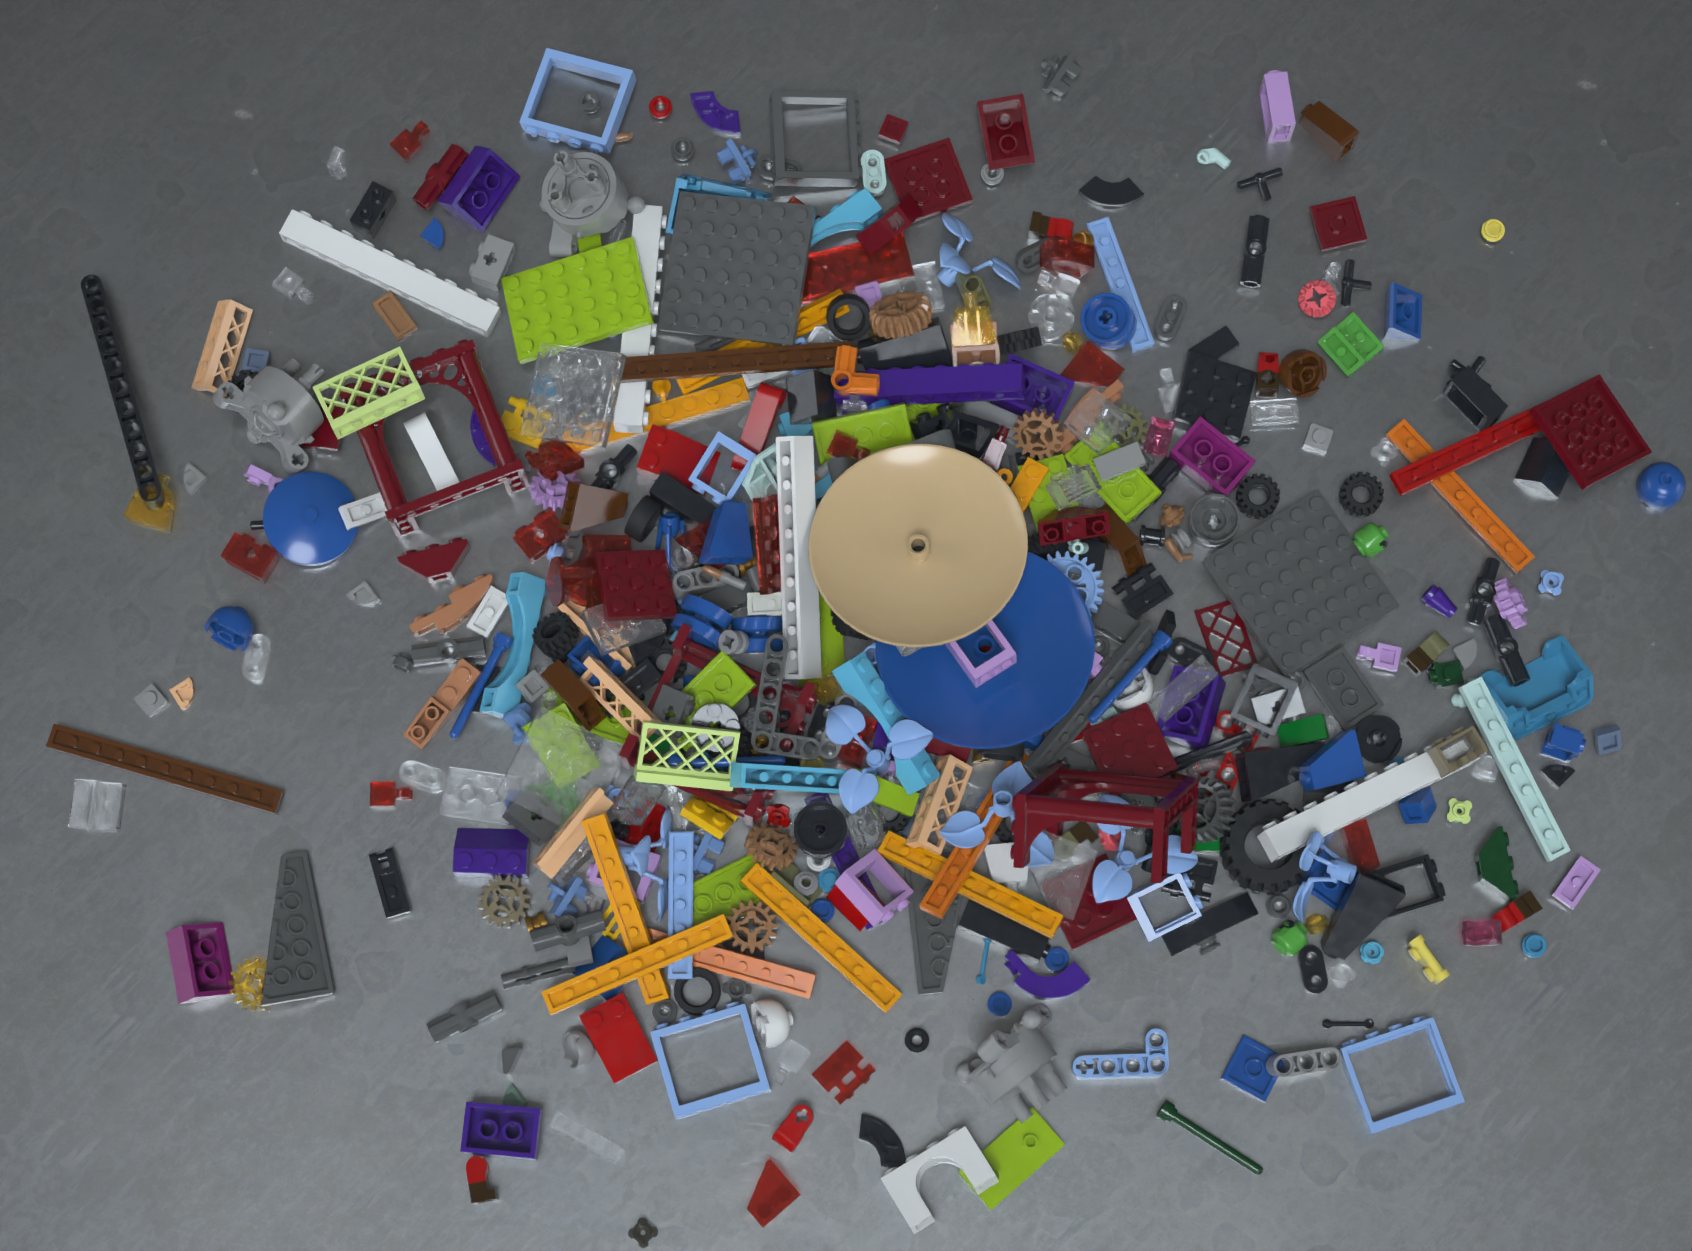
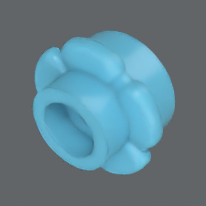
[1360,940,1384,964]

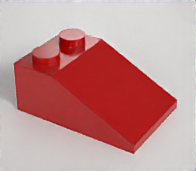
[636,424,721,497]
[579,993,658,1084]

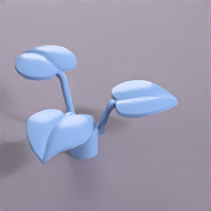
[937,212,1021,290]
[825,705,934,814]
[940,761,1054,867]
[1092,795,1198,903]
[618,806,673,921]
[1293,831,1357,923]

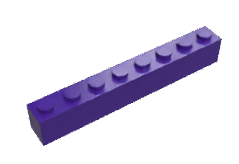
[834,362,1026,408]

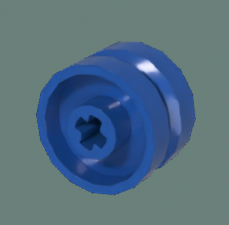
[1081,293,1137,350]
[671,594,733,649]
[731,615,783,653]

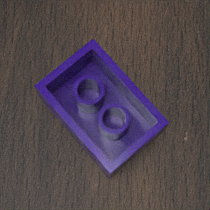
[990,353,1075,430]
[460,1102,543,1161]

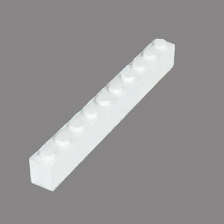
[613,205,668,434]
[279,209,502,338]
[776,436,822,679]
[1257,735,1480,863]

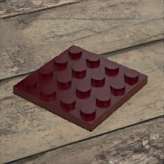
[1529,374,1652,490]

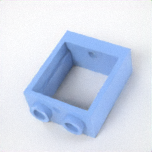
[688,431,757,505]
[1127,873,1204,941]

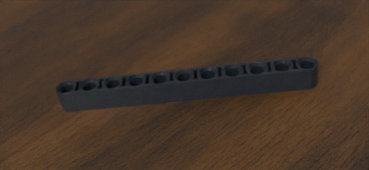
[81,274,165,510]

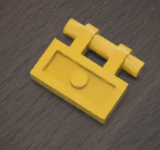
[501,396,555,450]
[680,796,739,840]

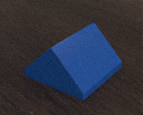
[1384,282,1422,341]
[1298,849,1350,911]
[572,935,628,1000]

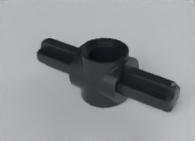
[591,444,637,489]
[1468,557,1500,626]

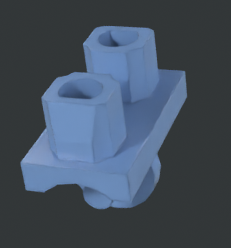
[717,138,758,184]
[502,702,537,746]
[694,831,725,875]
[547,876,591,917]

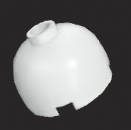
[1112,667,1154,711]
[750,999,793,1050]

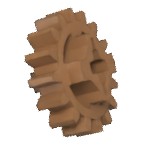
[1012,408,1064,460]
[744,822,798,871]
[726,900,778,954]

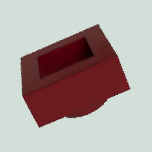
[878,114,909,145]

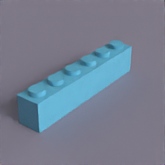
[730,762,877,794]

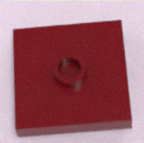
[1309,196,1367,252]

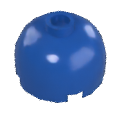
[1636,462,1686,511]
[204,606,254,651]

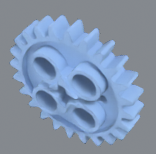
[1046,551,1104,617]

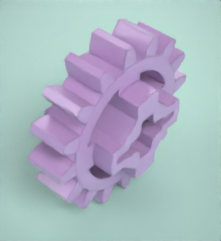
[530,467,580,511]
[1494,577,1528,629]

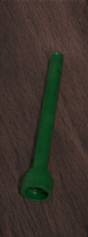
[1156,1100,1263,1175]

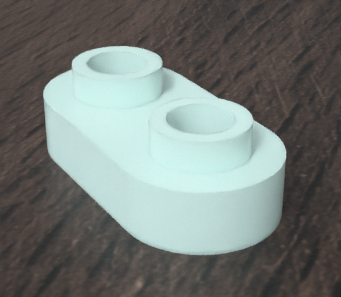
[861,149,886,197]

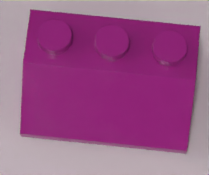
[1168,416,1256,497]
[166,922,236,1004]

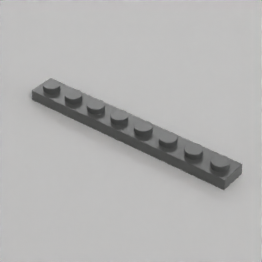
[1023,619,1158,779]

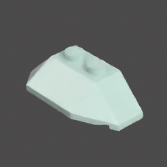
[742,443,779,525]

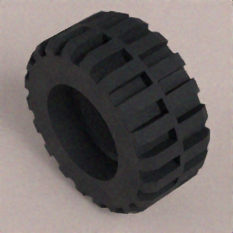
[1219,799,1314,895]

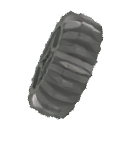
[1176,777,1237,843]

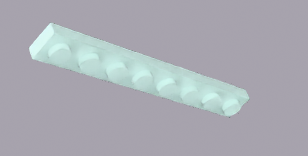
[1458,676,1571,862]

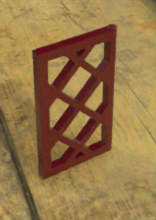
[1194,600,1258,677]

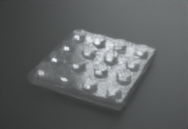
[520,343,627,448]
[496,706,622,827]

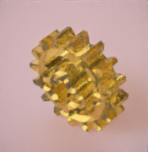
[228,958,273,1012]

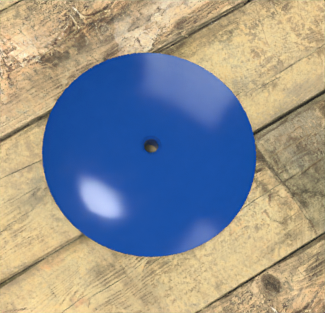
[875,552,1095,749]

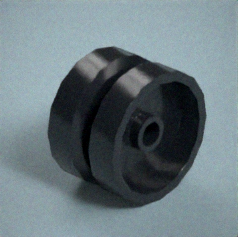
[794,802,848,860]

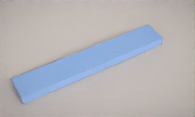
[1086,217,1155,353]
[668,832,694,979]

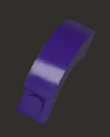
[1004,950,1091,1001]

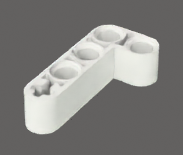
[403,412,459,491]

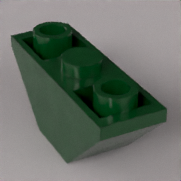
[1474,826,1519,902]

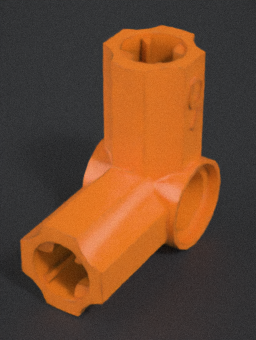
[831,345,880,396]

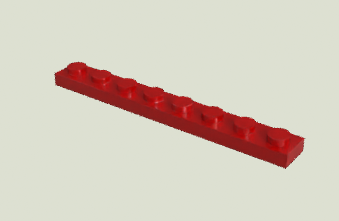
[1389,405,1542,496]

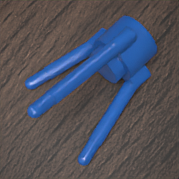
[655,513,691,573]

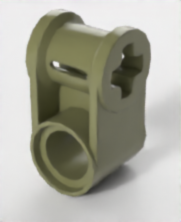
[955,269,992,316]

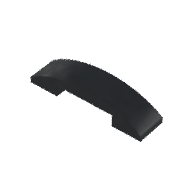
[1161,892,1259,957]

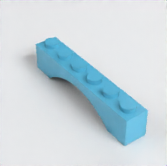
[810,188,883,248]
[480,572,547,719]
[832,651,941,795]

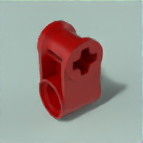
[771,1105,814,1153]

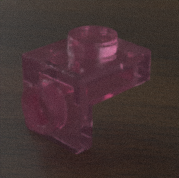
[1144,417,1175,457]
[1462,919,1502,947]

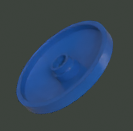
[263,472,359,566]

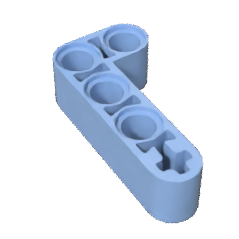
[1071,1028,1169,1080]

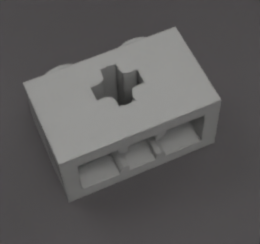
[469,234,516,292]

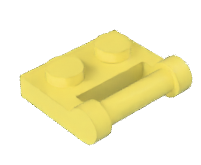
[1407,934,1450,985]

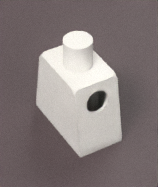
[983,843,1028,893]

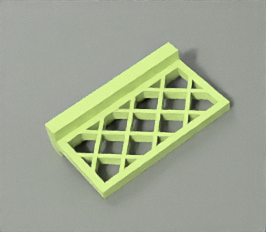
[313,346,425,439]
[633,720,740,791]

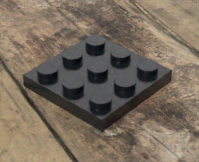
[1172,351,1257,440]

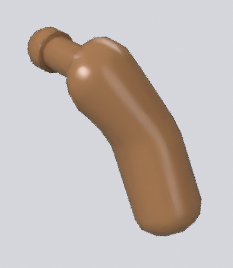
[1164,537,1193,563]

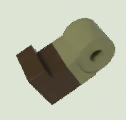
[1403,631,1450,677]
[1053,821,1099,861]

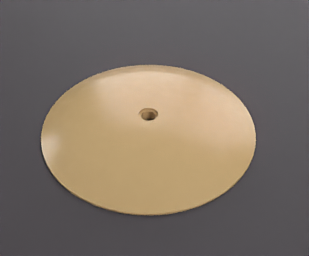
[809,444,1028,648]

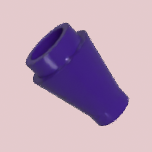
[1421,584,1458,618]

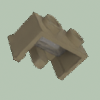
[1427,726,1488,778]

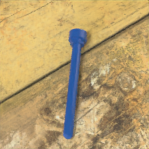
[1088,630,1173,723]
[450,632,514,739]
[668,753,786,768]

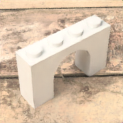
[880,1126,999,1234]

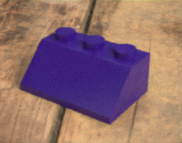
[437,146,521,232]
[1157,665,1226,749]
[452,828,530,878]

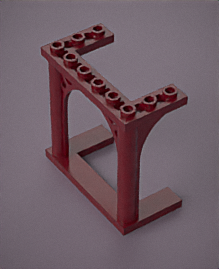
[340,339,530,538]
[619,623,818,827]
[1010,762,1199,883]

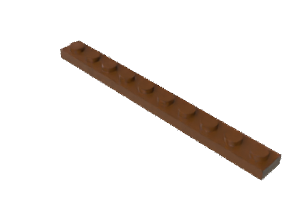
[616,341,853,383]
[46,724,284,814]

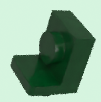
[1427,660,1464,690]

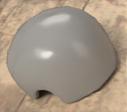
[562,1029,594,1069]

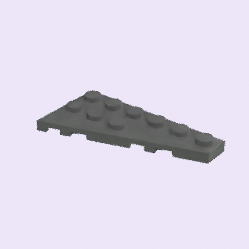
[904,844,963,996]
[260,851,334,1007]

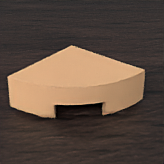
[169,677,195,711]

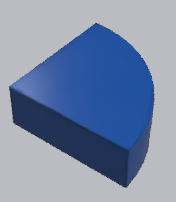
[420,218,444,251]

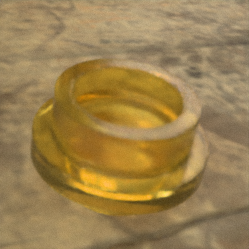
[1063,331,1084,355]
[1304,913,1328,935]

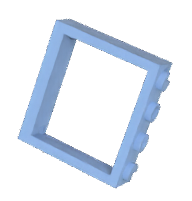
[519,48,637,154]
[650,1001,771,1120]
[1338,1015,1465,1135]

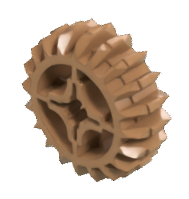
[869,290,933,340]

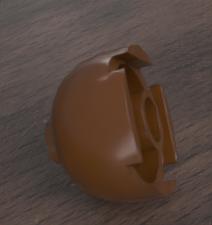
[1279,349,1327,398]

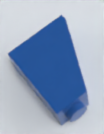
[699,499,753,565]
[1299,729,1366,791]

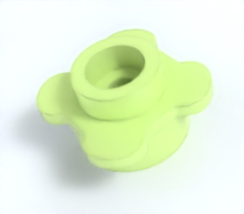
[1446,798,1472,824]

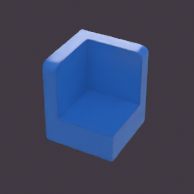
[1399,787,1437,824]

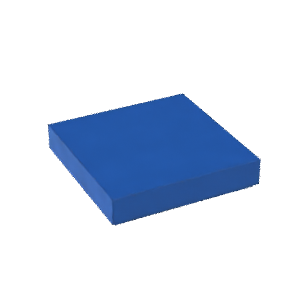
[1221,1035,1284,1102]

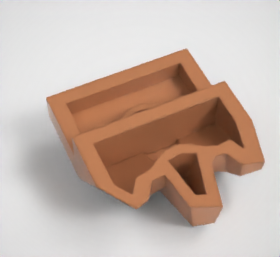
[949,321,1000,367]

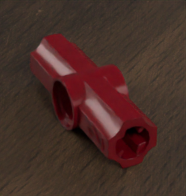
[412,144,469,211]

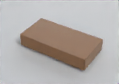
[372,290,418,342]

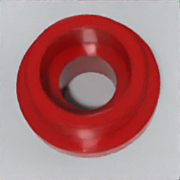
[649,96,672,119]

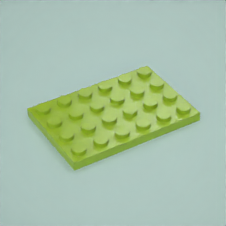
[501,237,654,364]

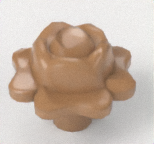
[1159,503,1185,527]

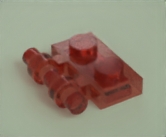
[525,437,584,481]
[811,1040,876,1105]

